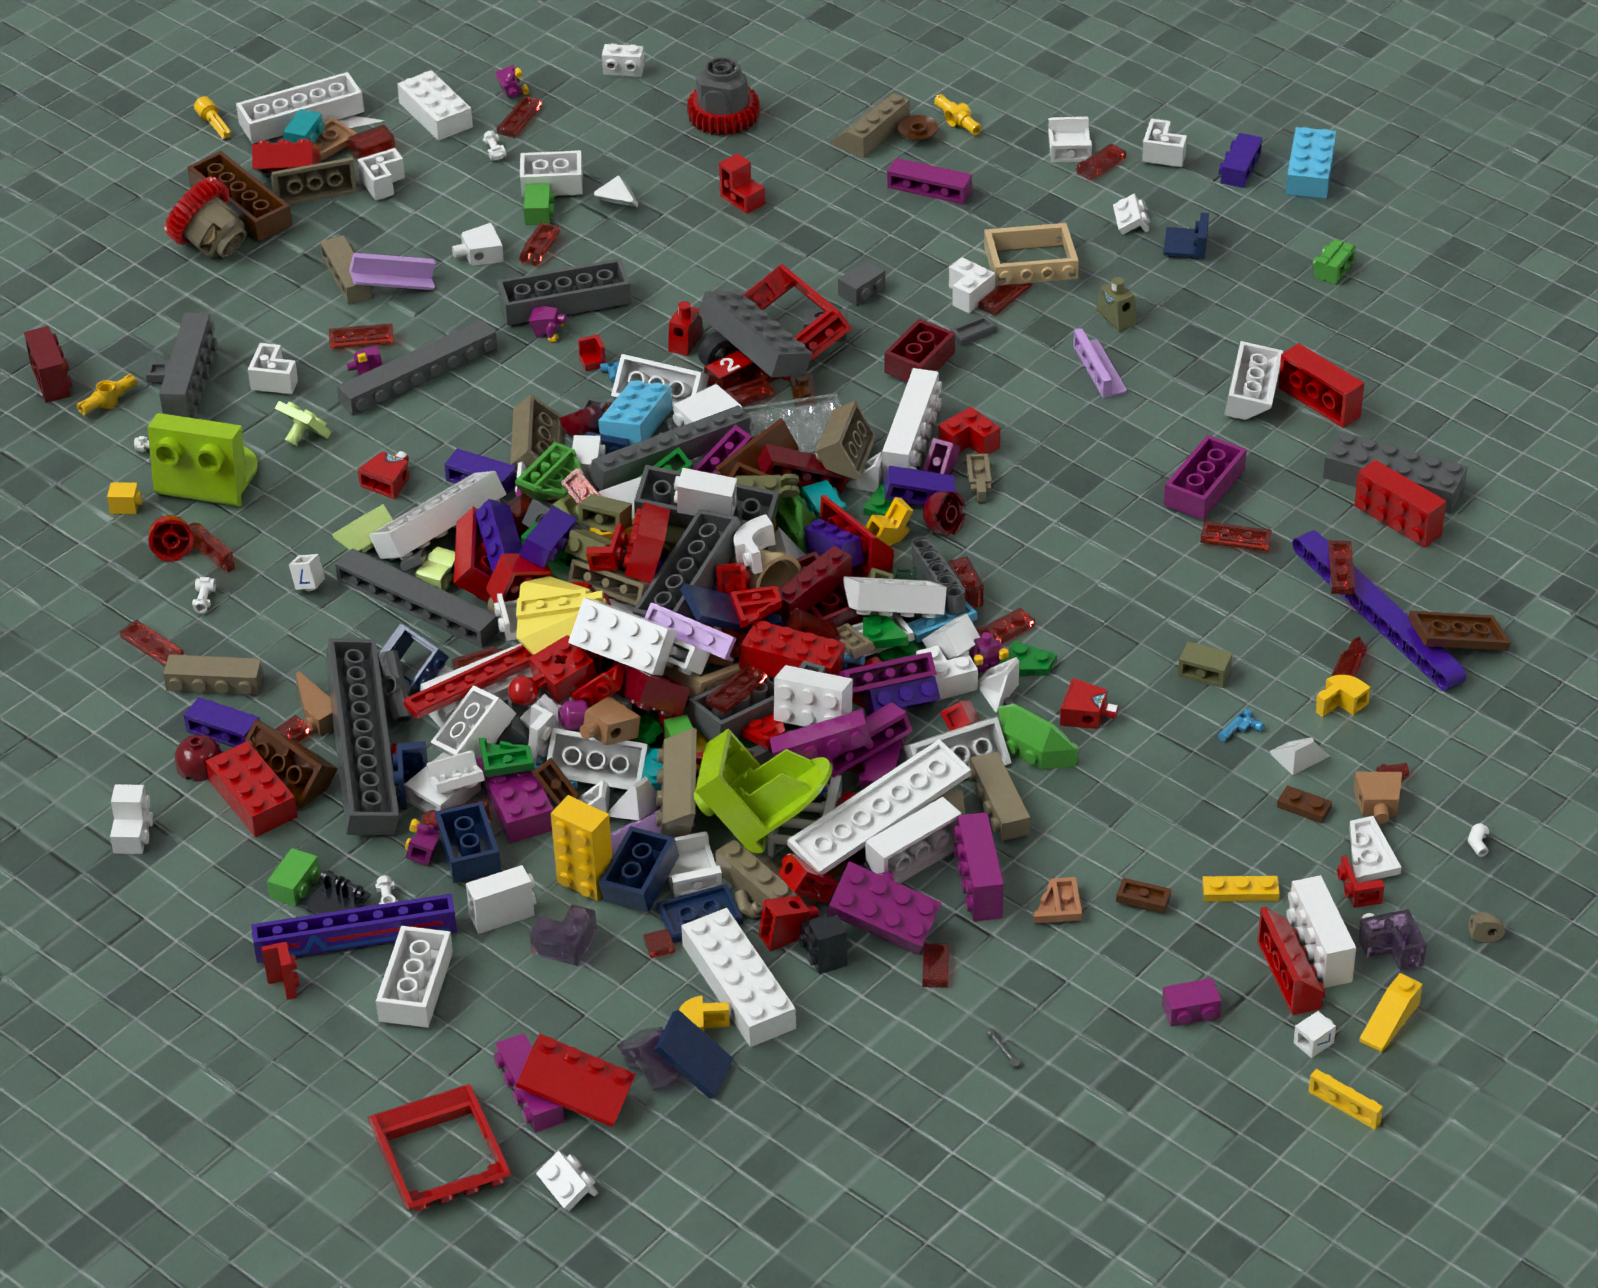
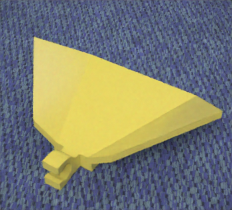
[516,576,606,655]

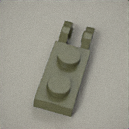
[735,474,800,499]

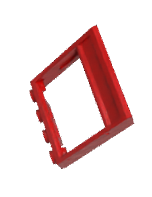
[743,264,852,380]
[367,1084,511,1212]

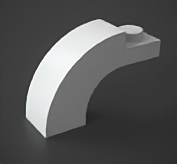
[734,514,776,574]

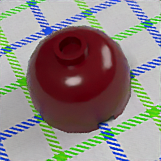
[559,403,603,438]
[923,491,966,536]
[175,734,222,782]

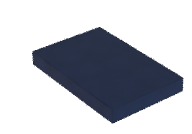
[680,583,753,634]
[656,883,744,944]
[654,1009,733,1099]

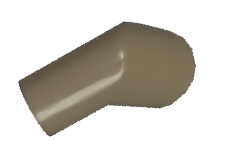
[735,890,763,919]

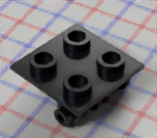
[301,870,371,914]

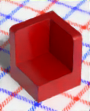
[578,334,606,371]
[940,700,980,731]

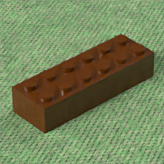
[187,151,292,242]

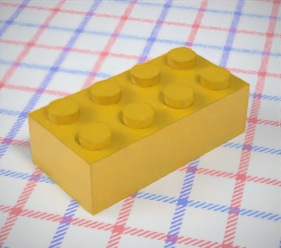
[551,795,613,901]

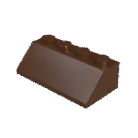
[715,418,799,477]

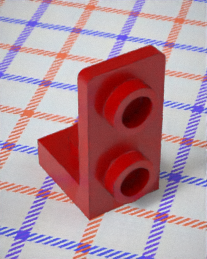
[586,524,628,571]
[1337,856,1385,908]

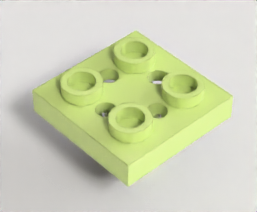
[275,401,332,446]

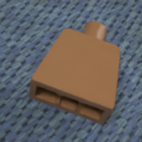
[580,696,641,745]
[1353,772,1402,824]

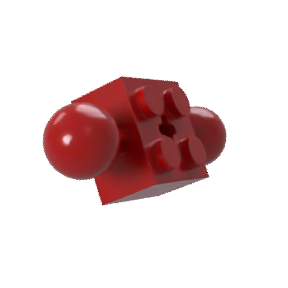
[508,635,607,706]

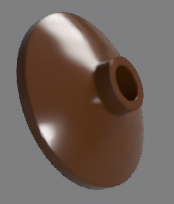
[898,115,938,140]

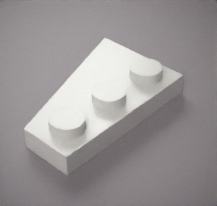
[1349,816,1401,883]

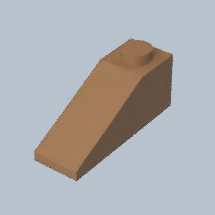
[295,671,334,737]

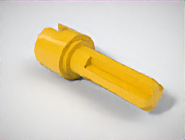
[194,96,231,139]

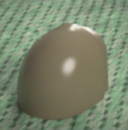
[1469,912,1505,943]

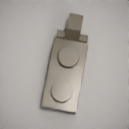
[966,454,992,502]

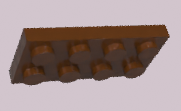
[1408,611,1511,651]

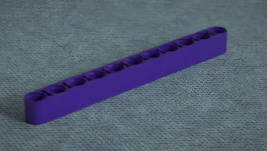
[1292,530,1466,691]

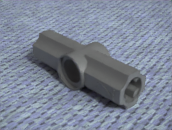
[378,650,413,724]

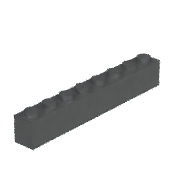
[337,319,497,416]
[590,405,751,491]
[335,548,499,648]

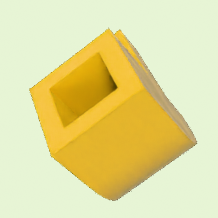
[866,497,914,546]
[1316,675,1371,717]
[679,996,730,1032]

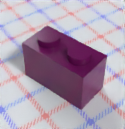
[1162,978,1222,1026]

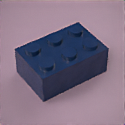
[435,801,502,883]
[599,826,680,913]

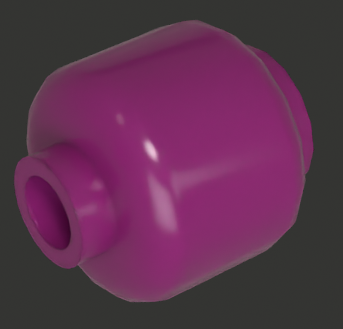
[558,700,589,732]

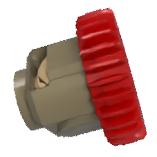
[164,177,247,258]

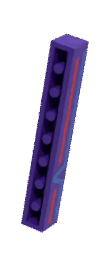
[251,893,457,963]

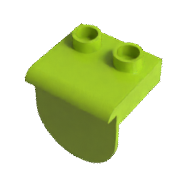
[147,413,258,507]
[694,728,833,853]

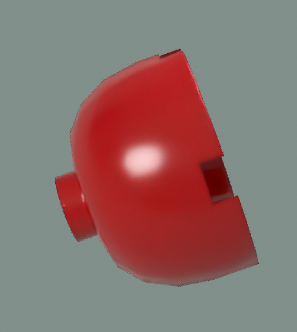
[148,515,194,562]

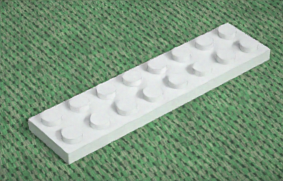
[788,739,971,875]

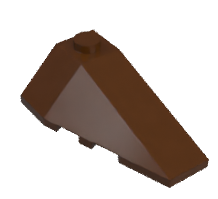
[245,719,338,808]

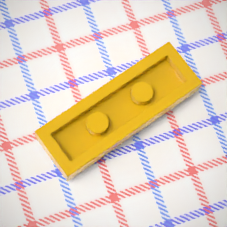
[1202,876,1280,901]
[1309,1069,1383,1130]

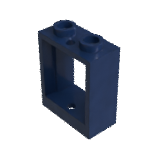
[378,623,449,692]

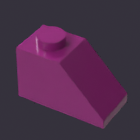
[923,438,961,475]

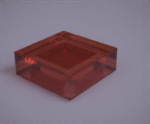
[643,929,675,958]

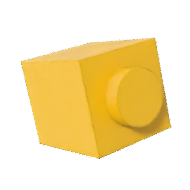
[107,482,143,514]

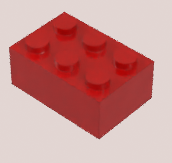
[252,139,321,174]

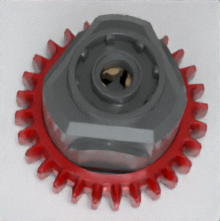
[687,57,760,136]

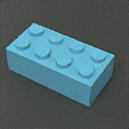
[1286,127,1336,199]
[598,380,673,446]

